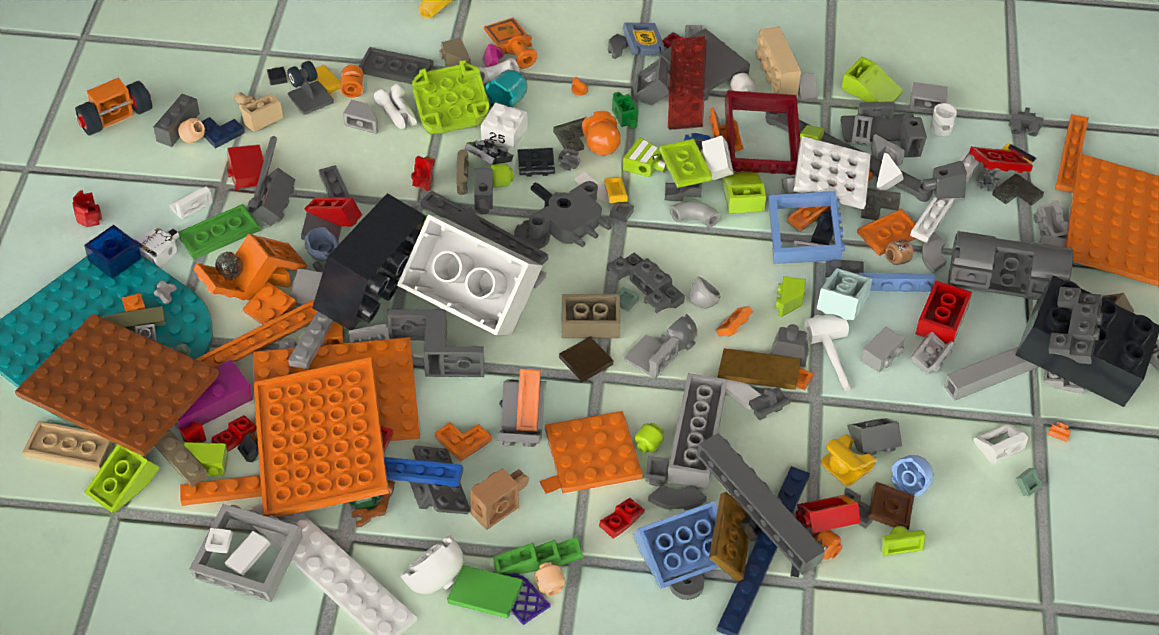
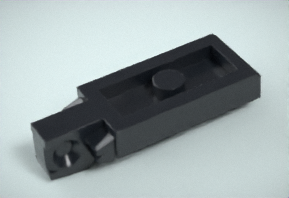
[811,209,839,245]

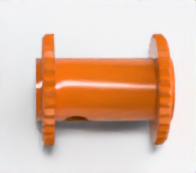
[506,35,538,69]

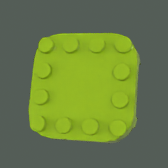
[412,61,489,135]

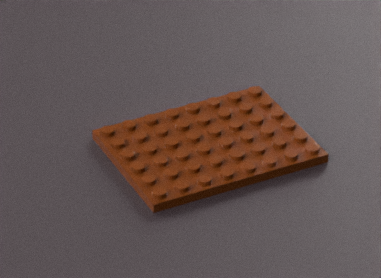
[15,314,219,457]

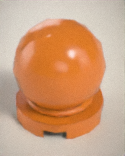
[582,111,621,156]

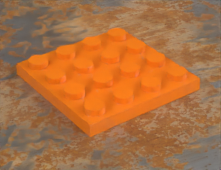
[545,411,643,493]

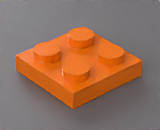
[243,282,297,325]

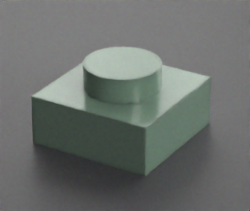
[617,287,639,311]
[1016,468,1043,496]

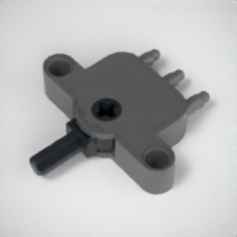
[528,181,612,247]

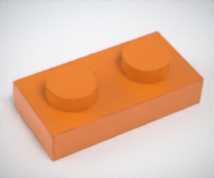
[715,306,753,337]

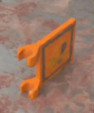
[484,17,532,55]

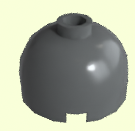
[659,314,698,351]

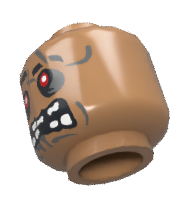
[885,239,913,265]

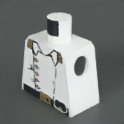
[131,228,179,268]

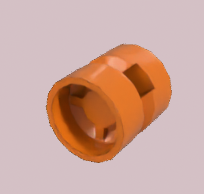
[340,65,363,98]

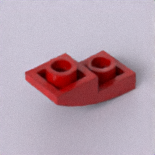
[211,415,256,452]
[599,498,645,539]

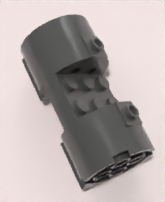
[948,231,1073,300]

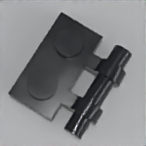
[517,148,555,177]

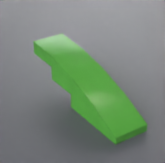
[493,537,584,575]

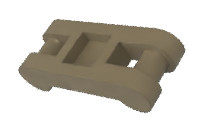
[456,149,469,195]

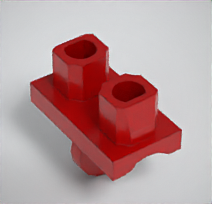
[411,156,435,191]

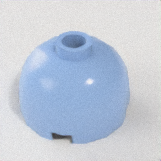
[891,455,934,497]

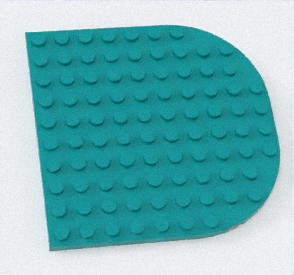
[0,236,213,419]

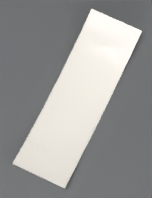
[574,171,612,204]

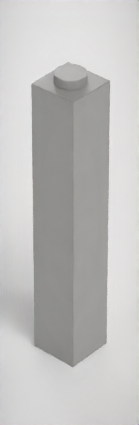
[944,346,1038,401]

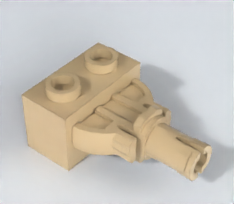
[234,92,283,132]

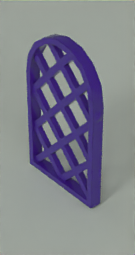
[505,573,551,625]

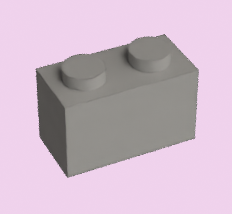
[909,82,948,112]
[860,327,905,373]

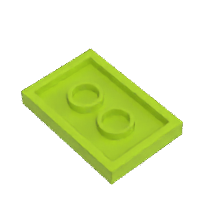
[659,139,712,188]

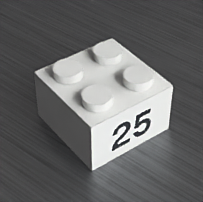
[481,103,528,150]

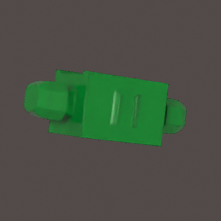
[612,92,638,129]

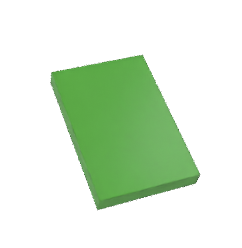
[447,565,523,619]

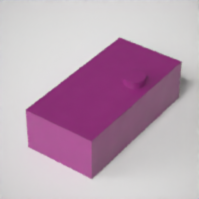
[174,360,253,434]

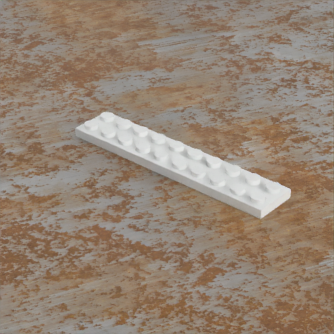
[249,501,417,635]

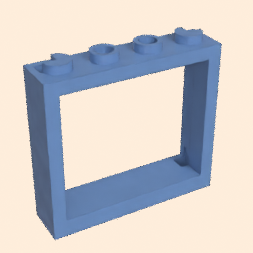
[769,191,845,264]

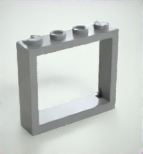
[189,504,303,602]

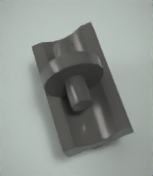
[1009,107,1044,136]
[749,387,790,420]

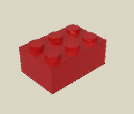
[915,280,972,344]

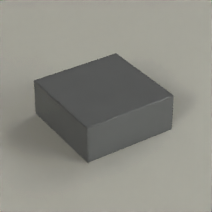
[610,202,634,222]

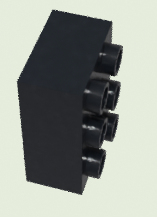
[312,193,426,330]
[1015,275,1159,407]

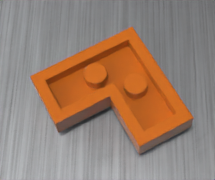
[435,422,492,462]

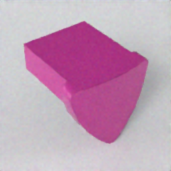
[483,44,504,67]

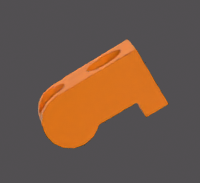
[323,321,344,345]

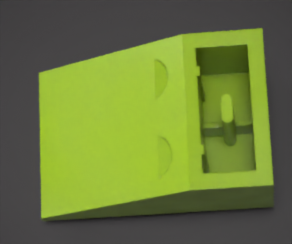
[841,56,903,102]
[721,171,766,214]

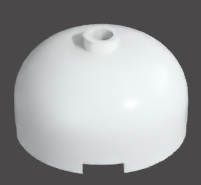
[400,535,463,594]

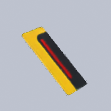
[1001,143,1037,164]

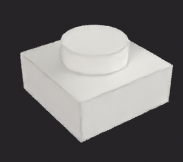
[205,528,233,553]

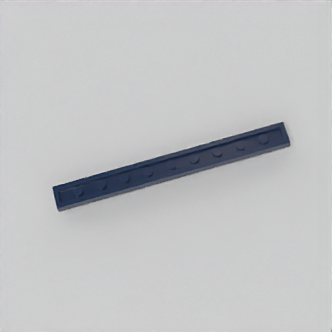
[717,466,810,635]

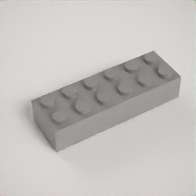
[667,373,727,489]

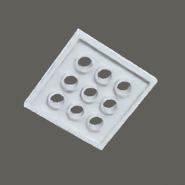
[793,136,871,209]

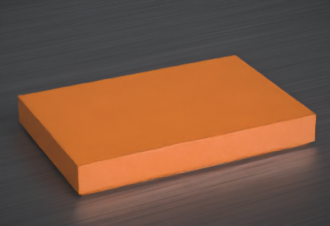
[857,209,917,256]

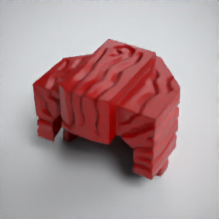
[72,190,102,227]

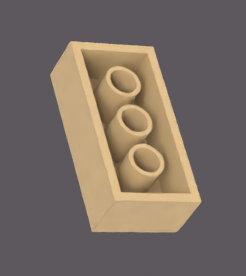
[755,26,801,96]

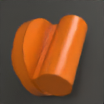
[571,77,588,96]
[1048,421,1071,442]

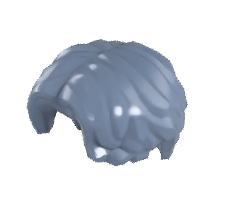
[305,227,339,261]

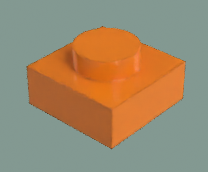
[122,293,145,312]

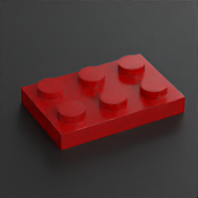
[969,146,1033,173]

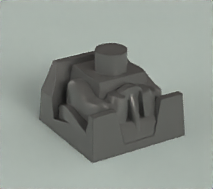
[634,57,670,105]

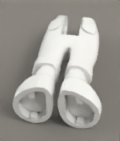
[374,84,417,130]

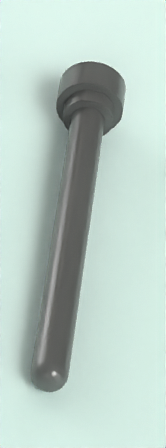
[247,136,277,213]

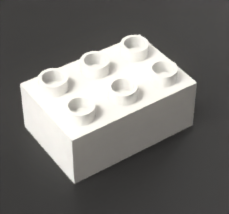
[397,215,543,335]

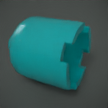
[485,70,528,108]

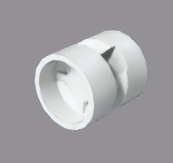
[930,103,957,137]

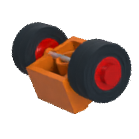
[75,77,152,136]

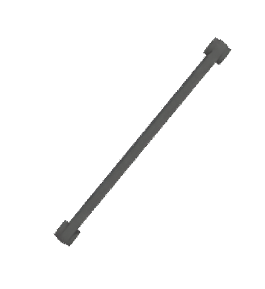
[765,112,933,202]

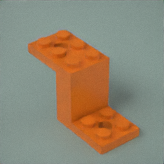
[194,234,308,300]

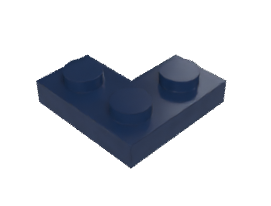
[201,117,245,149]

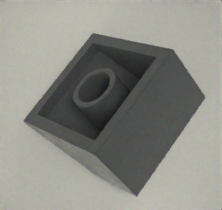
[847,418,902,455]

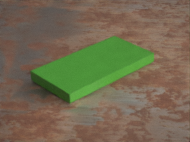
[178,204,261,260]

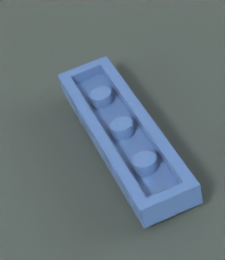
[859,273,936,292]

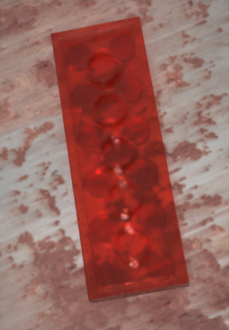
[668,36,707,130]

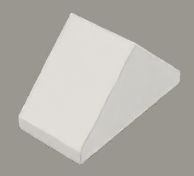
[876,153,904,193]

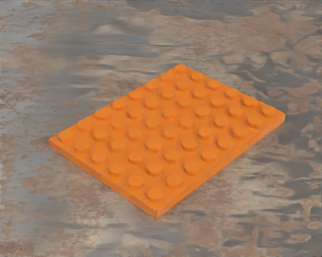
[1065,154,1159,287]
[253,337,420,441]
[254,357,389,518]

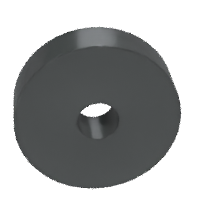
[670,569,704,600]

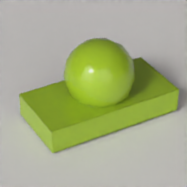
[881,526,925,556]

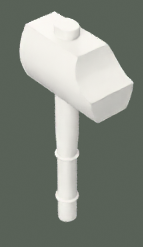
[804,314,851,391]

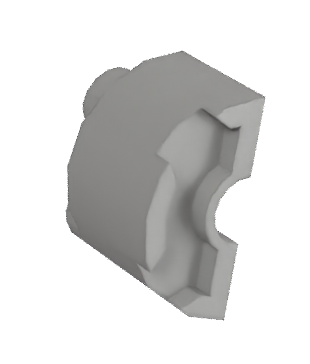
[1033,201,1068,237]

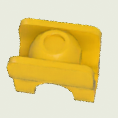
[820,434,877,486]

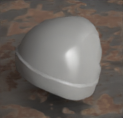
[689,276,721,308]

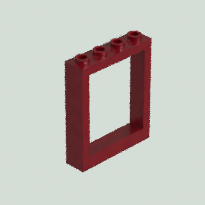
[724,90,800,175]

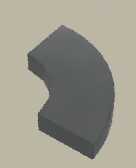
[648,485,707,510]

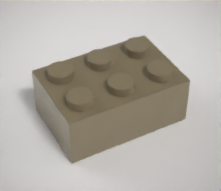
[562,294,620,338]

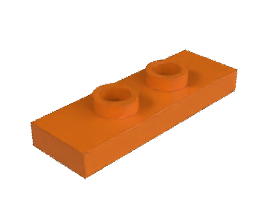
[516,369,541,431]

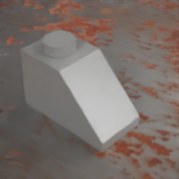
[343,100,378,134]

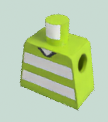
[623,137,667,177]

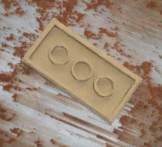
[23,421,114,471]

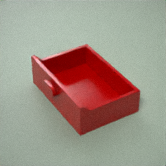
[227,144,268,191]

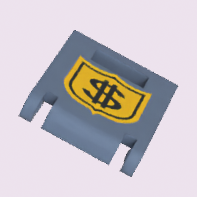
[622,22,666,56]

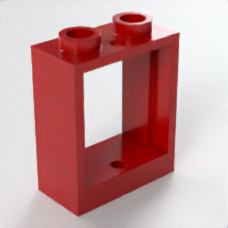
[795,495,861,533]

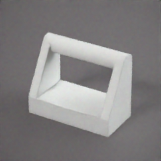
[974,423,1028,464]

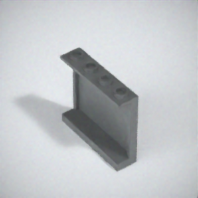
[659,28,750,102]

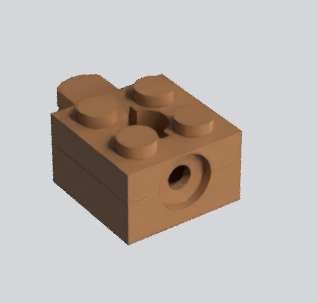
[470,468,529,530]

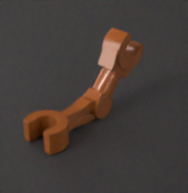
[352,480,395,527]

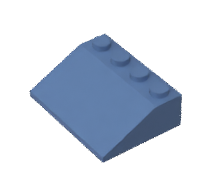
[633,501,719,589]

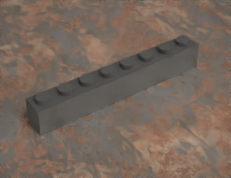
[696,433,825,574]

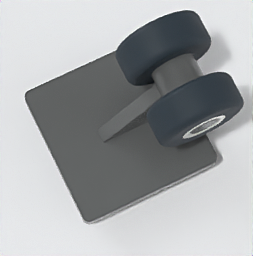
[287,60,334,115]

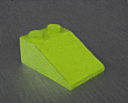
[84,444,160,514]

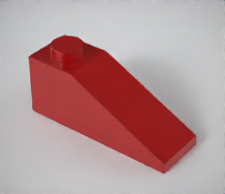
[304,197,362,227]

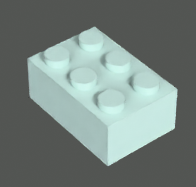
[817,268,873,320]

